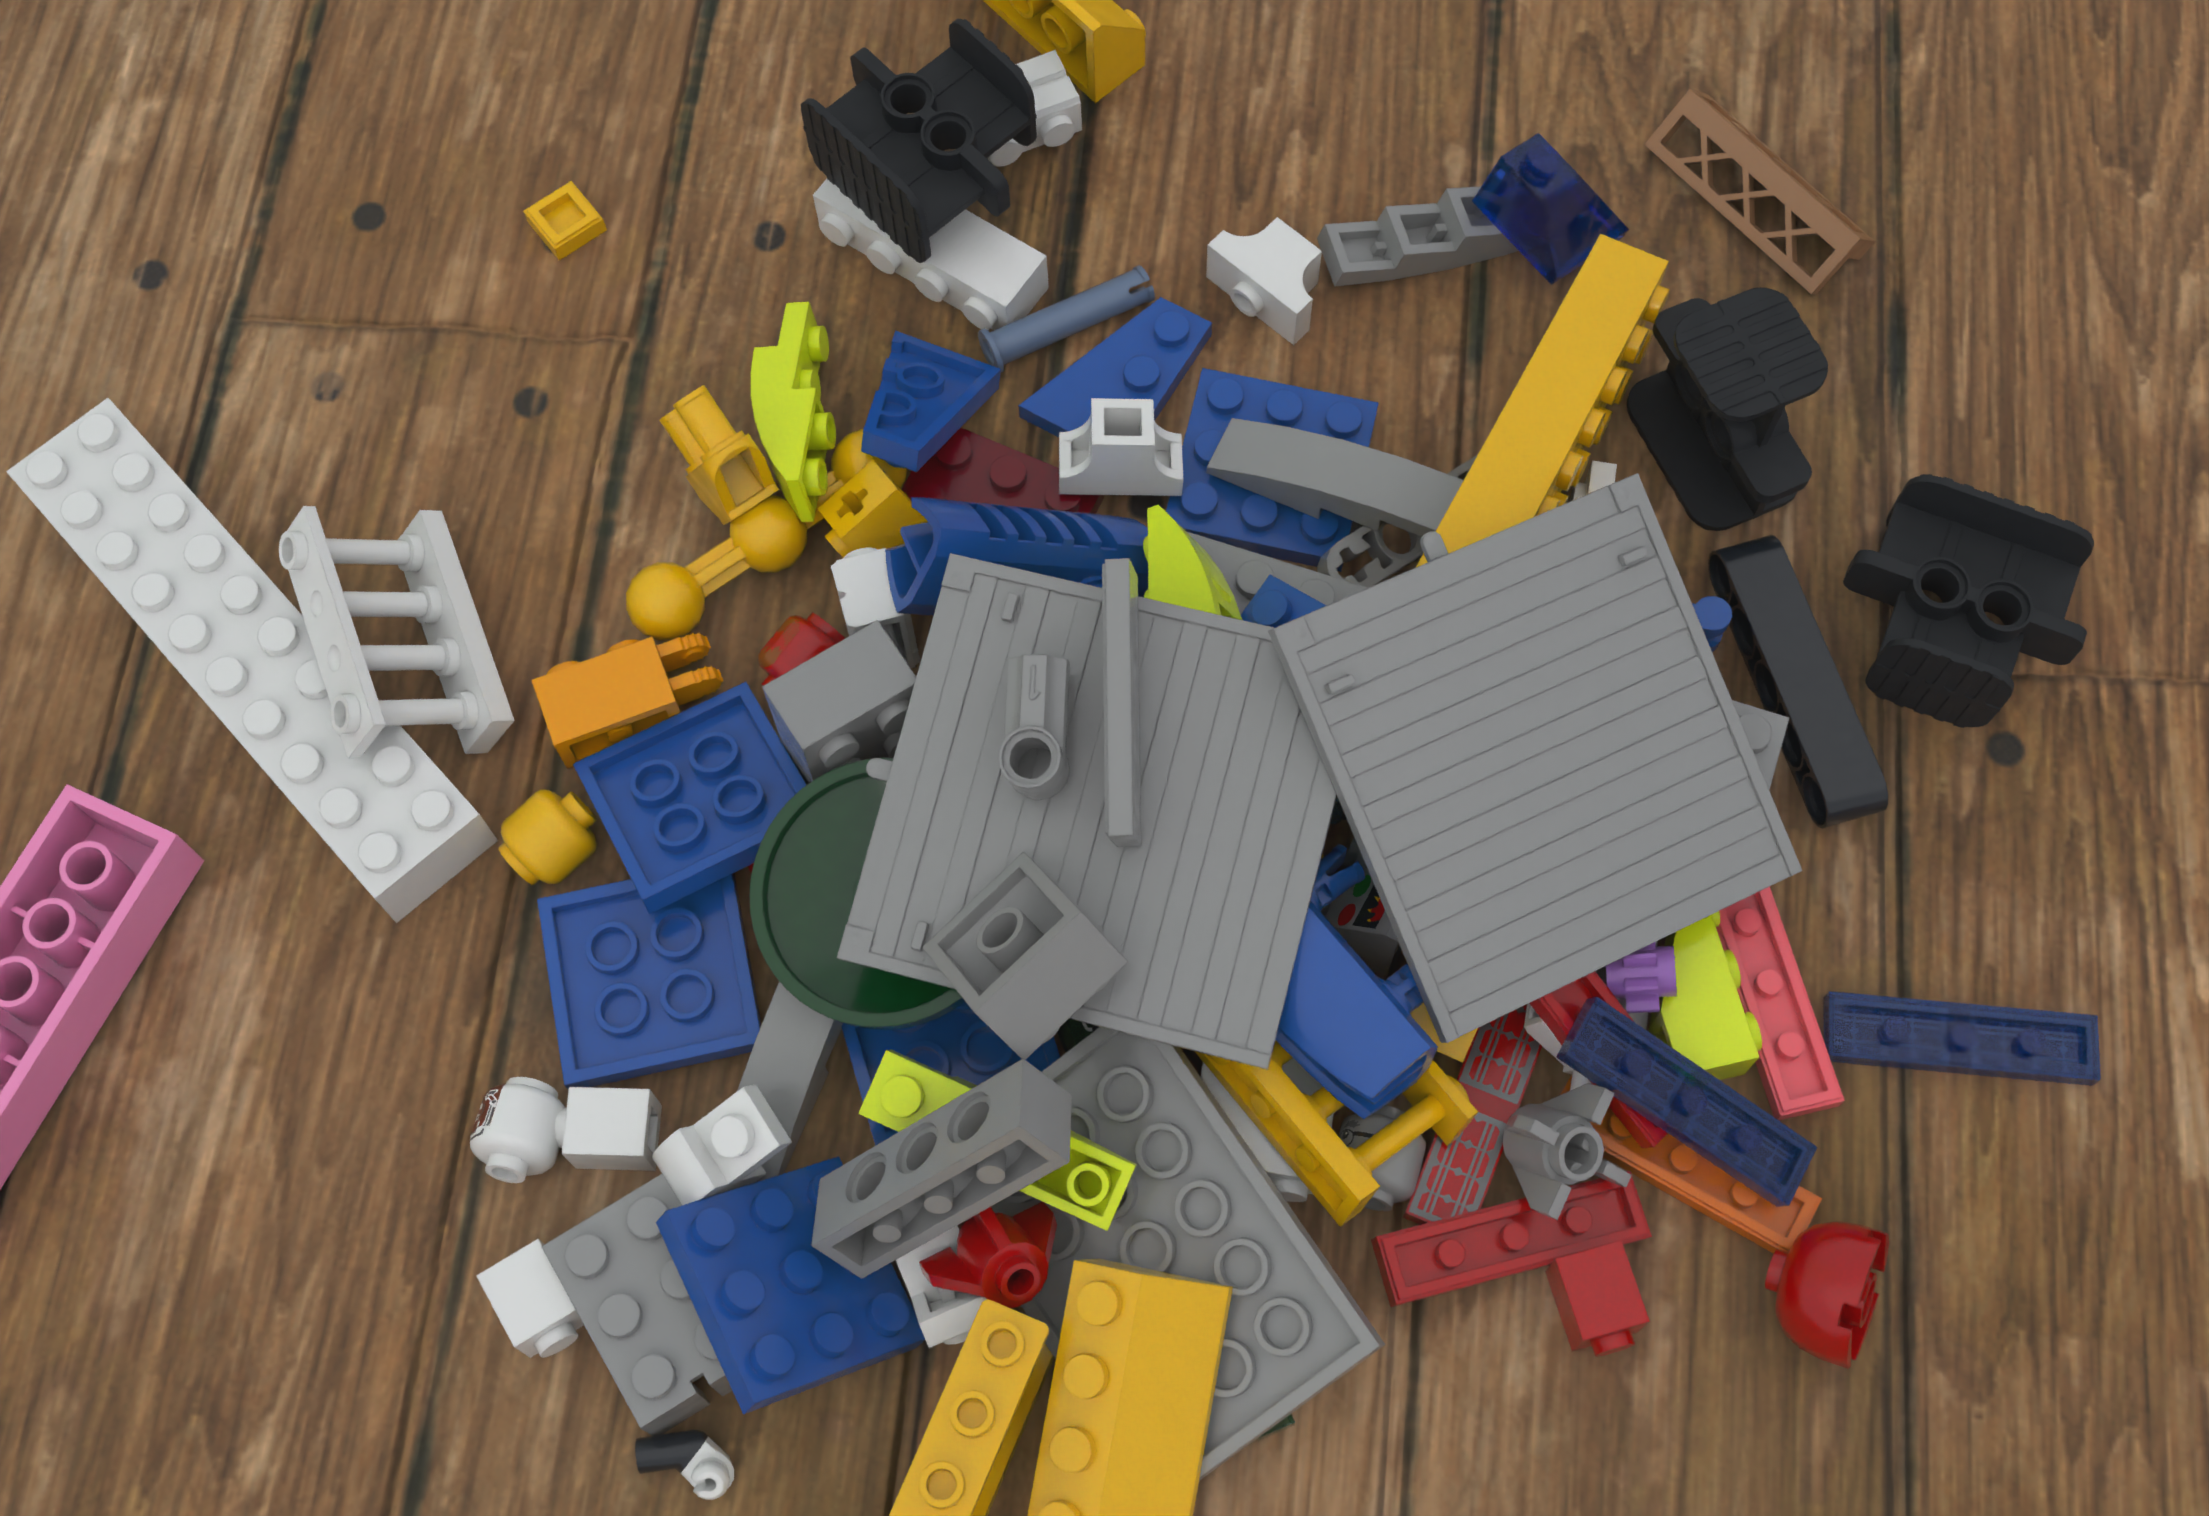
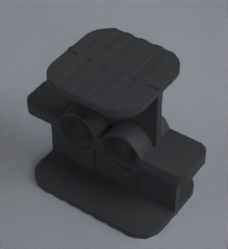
[801,18,1037,263]
[1627,288,1828,531]
[1843,474,2094,728]

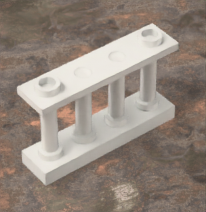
[279,506,515,759]

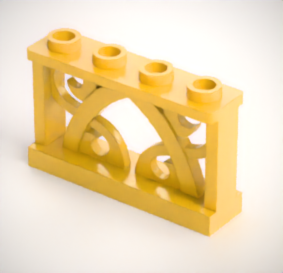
[889,1299,1054,1516]

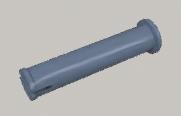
[978,265,1155,373]

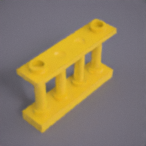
[1194,1040,1478,1227]

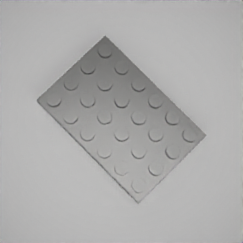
[991,1027,1386,1481]

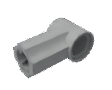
[998,654,1070,800]

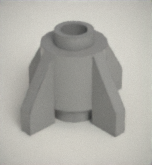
[1503,1083,1632,1220]

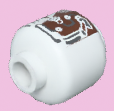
[470,1077,565,1183]

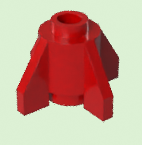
[919,1202,1057,1308]

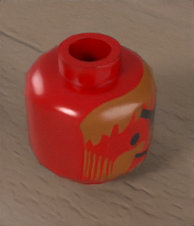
[758,612,845,686]

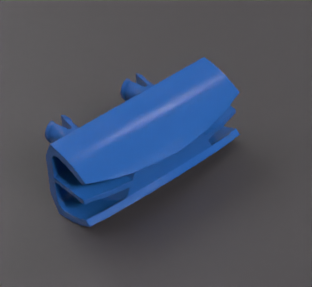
[885,497,1148,616]
[1276,844,1438,1119]

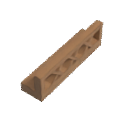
[1644,89,1875,295]

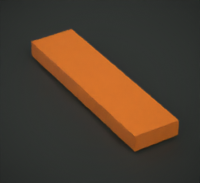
[1560,1075,1822,1254]

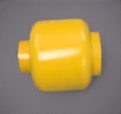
[498,789,597,885]

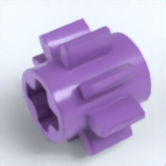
[1606,942,1677,1013]

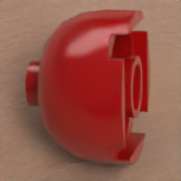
[1765,1221,1889,1369]

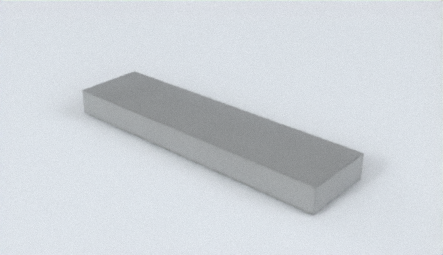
[1102,558,1141,847]

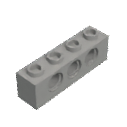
[811,1059,1072,1279]

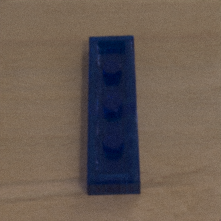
[1823,991,2101,1086]
[1556,997,1818,1207]

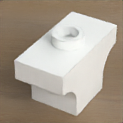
[1206,217,1322,345]
[1059,398,1183,496]

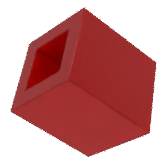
[1545,1240,1650,1357]

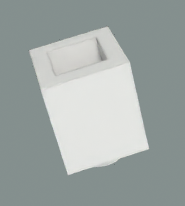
[555,1087,662,1171]
[476,1239,584,1358]

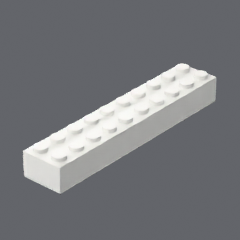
[6,398,498,923]

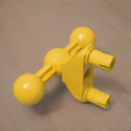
[626,385,907,641]

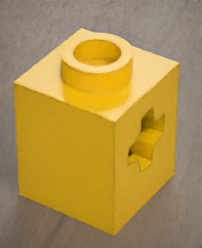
[818,459,928,558]

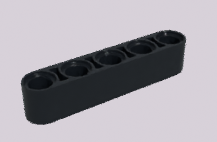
[1708,535,1888,829]

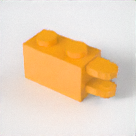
[531,632,723,769]

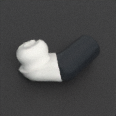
[635,1430,734,1500]

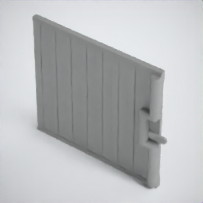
[1268,473,1803,1043]
[837,553,1337,1070]

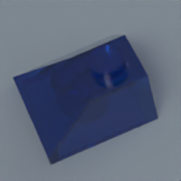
[1472,133,1629,285]

